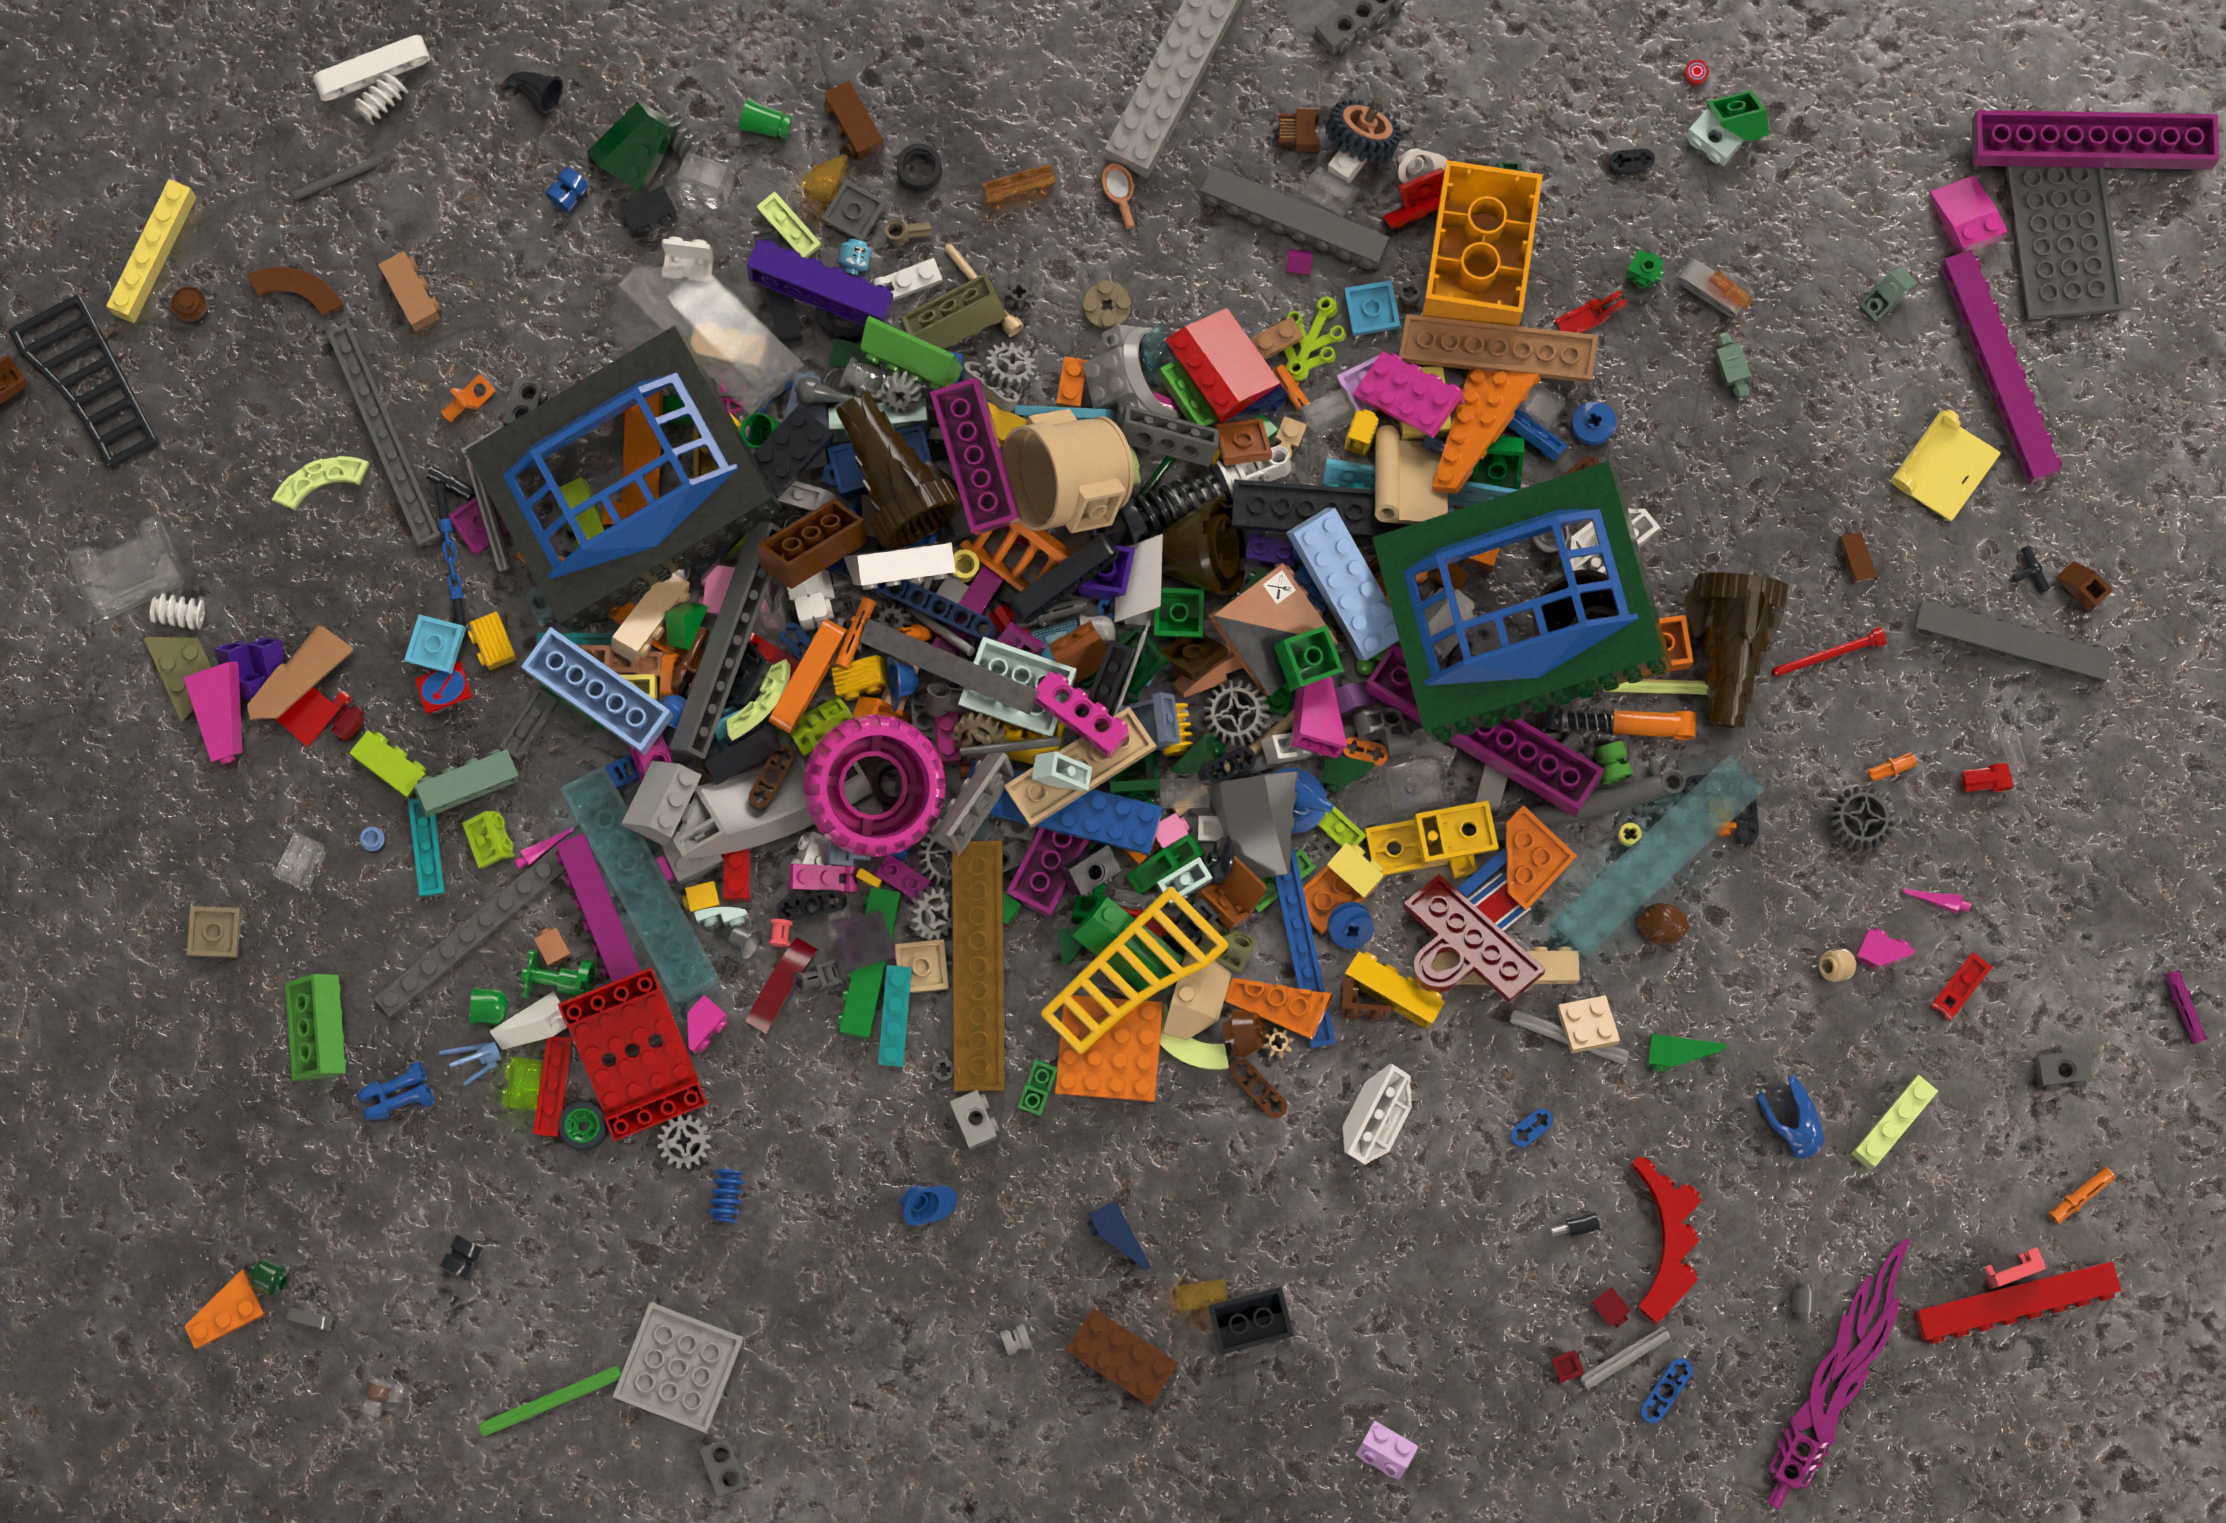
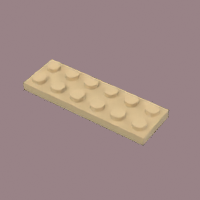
[1004,707,1157,828]

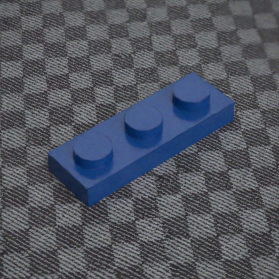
[1506,408,1568,461]

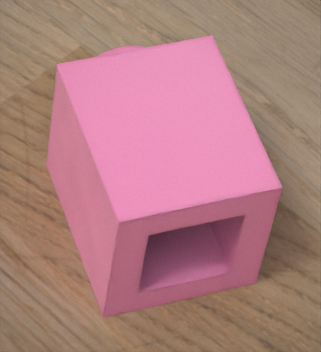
[1155,813,1190,850]

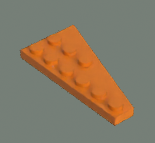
[1432,369,1541,494]

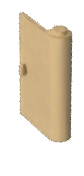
[1375,425,1448,524]

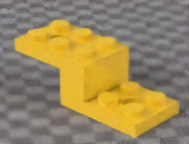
[1365,800,1499,876]

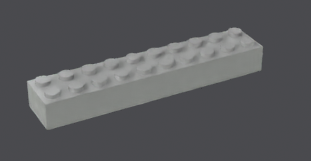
[1105,0,1242,179]

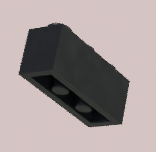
[701,719,781,785]

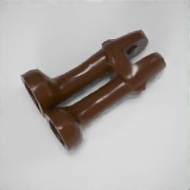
[671,626,710,697]

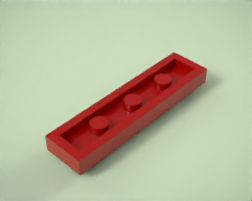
[533,1036,573,1138]

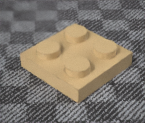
[895,939,949,994]
[1557,995,1620,1054]

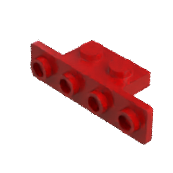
[1383,168,1444,228]

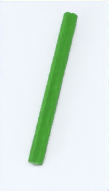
[479,1366,622,1436]

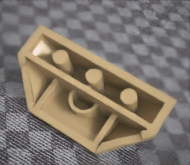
[1163,942,1232,1040]

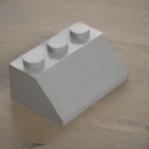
[621,761,702,847]

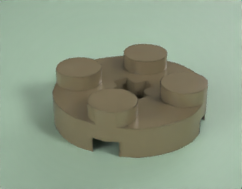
[1083,280,1131,330]

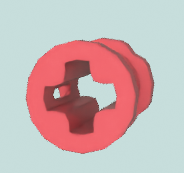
[768,919,793,947]

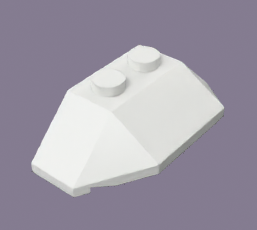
[1570,508,1661,574]
[1343,1064,1412,1164]

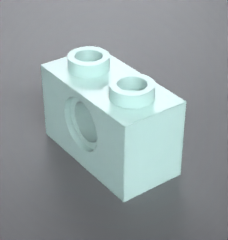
[1686,108,1744,166]
[1157,857,1212,908]

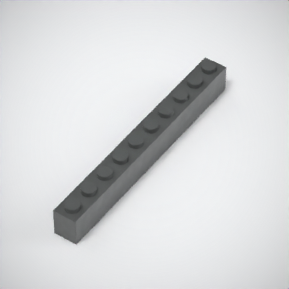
[670,522,782,759]

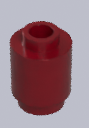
[331,704,366,742]

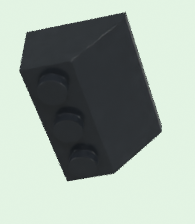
[1208,1287,1294,1355]

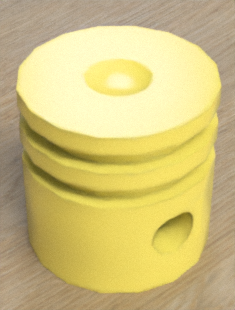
[948,549,980,583]

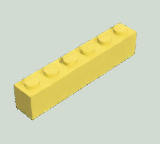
[106,179,197,324]

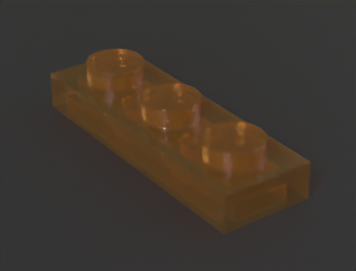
[982,163,1057,202]

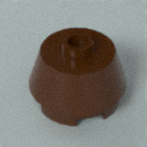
[1223,1009,1266,1059]

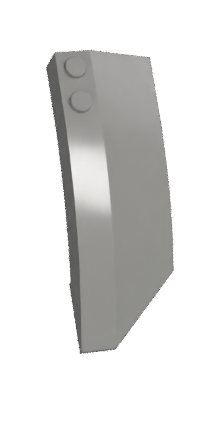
[673,748,873,859]

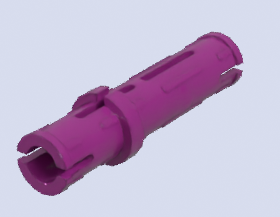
[2164,969,2208,1045]

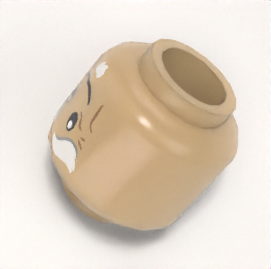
[1819,948,1856,982]

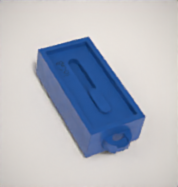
[823,423,933,500]

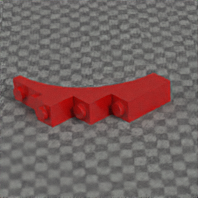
[1630,1156,1702,1325]

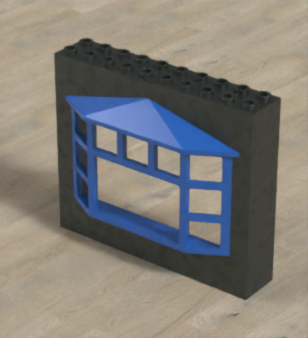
[465,325,782,633]

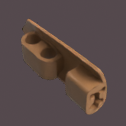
[247,625,353,720]

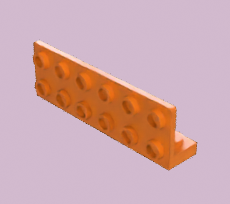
[602,389,663,527]

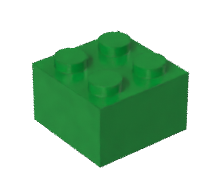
[1274,625,1344,691]

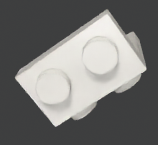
[662,237,714,286]

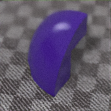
[214,638,283,701]

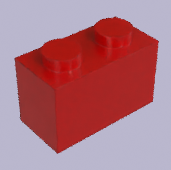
[723,849,751,903]

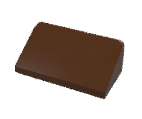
[1838,532,1877,584]

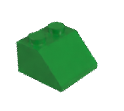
[1706,90,1769,141]
[1471,436,1524,490]
[1154,588,1204,638]

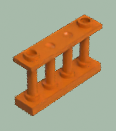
[960,522,1074,592]

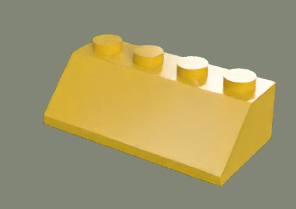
[1343,951,1445,1030]

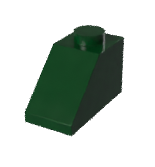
[1321,756,1375,793]

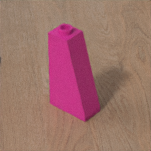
[184,661,242,764]
[1291,676,1346,759]

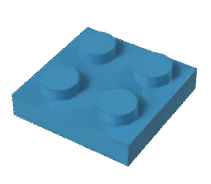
[1344,280,1400,336]

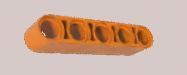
[769,619,848,734]

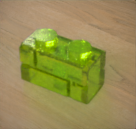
[502,1057,543,1112]

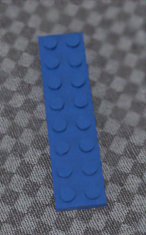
[967,759,1163,856]

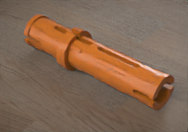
[834,597,876,670]
[2048,1166,2116,1225]

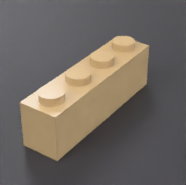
[611,573,690,664]

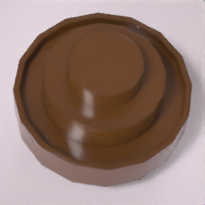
[170,286,208,323]

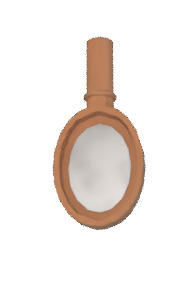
[1102,163,1135,229]

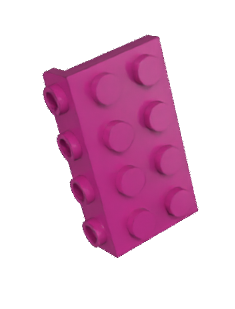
[1353,351,1465,439]

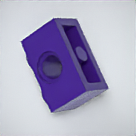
[1245,534,1295,571]

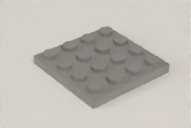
[613,1302,745,1434]

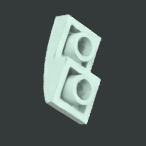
[694,907,749,928]

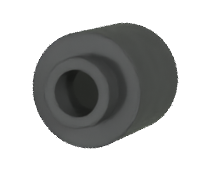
[1792,1283,1818,1320]

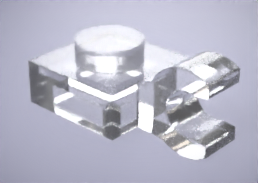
[1114,888,1157,911]

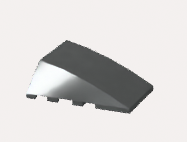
[1206,771,1299,879]

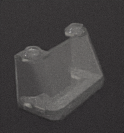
[67,513,186,619]

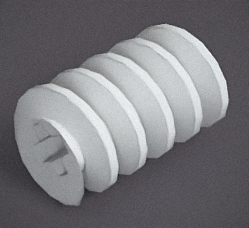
[355,73,408,125]
[150,593,205,630]

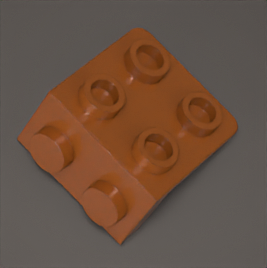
[1048,620,1107,684]
[1196,856,1266,930]

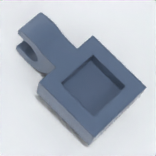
[827,840,871,866]

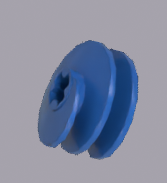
[1571,402,1616,445]
[1327,902,1374,949]

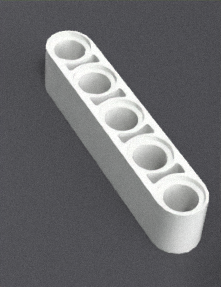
[313,35,430,101]

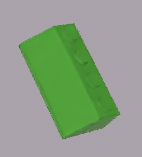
[860,316,963,391]
[285,974,346,1081]

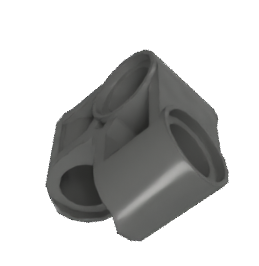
[1353,707,1413,756]

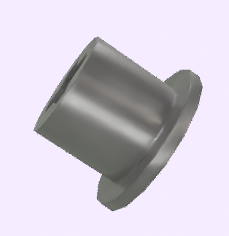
[728,925,761,959]

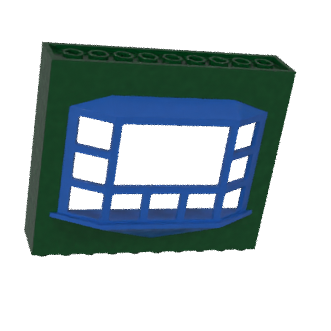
[1372,461,1673,743]

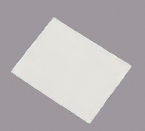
[1114,534,1163,623]

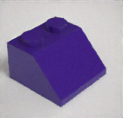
[1078,541,1135,600]

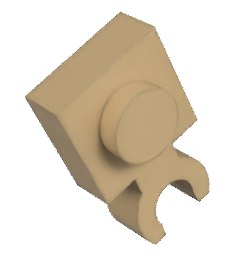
[1275,416,1307,459]

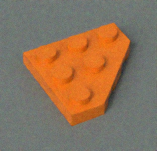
[1505,805,1577,910]

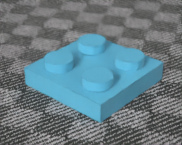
[404,614,466,674]

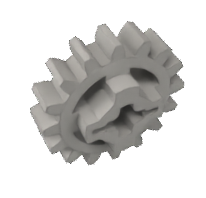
[983,342,1037,390]
[907,885,953,940]
[657,1115,712,1170]

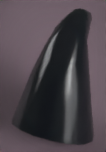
[502,71,563,114]

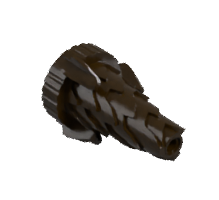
[836,391,963,549]
[1684,572,1788,728]

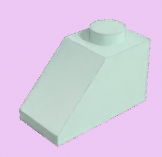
[1032,751,1092,791]

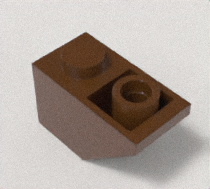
[2056,561,2113,613]

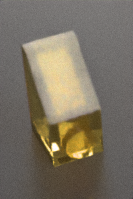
[801,154,849,205]

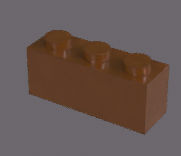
[823,80,884,161]

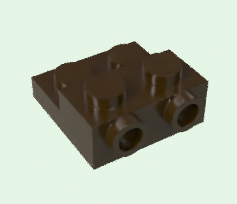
[1162,634,1228,681]

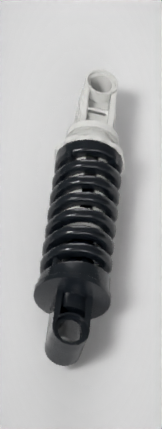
[1087,446,1291,545]

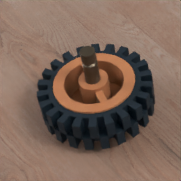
[1325,98,1402,163]

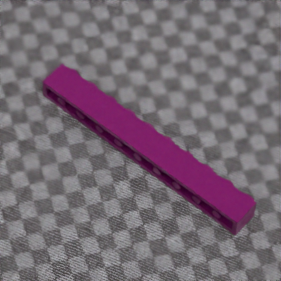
[1940,250,2062,485]

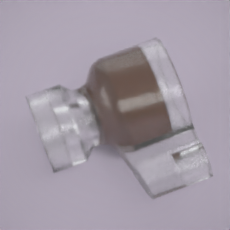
[361,1377,406,1417]

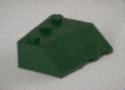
[587,101,679,190]

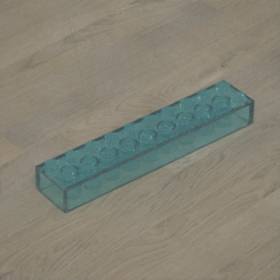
[1550,753,1766,961]
[560,765,722,1007]

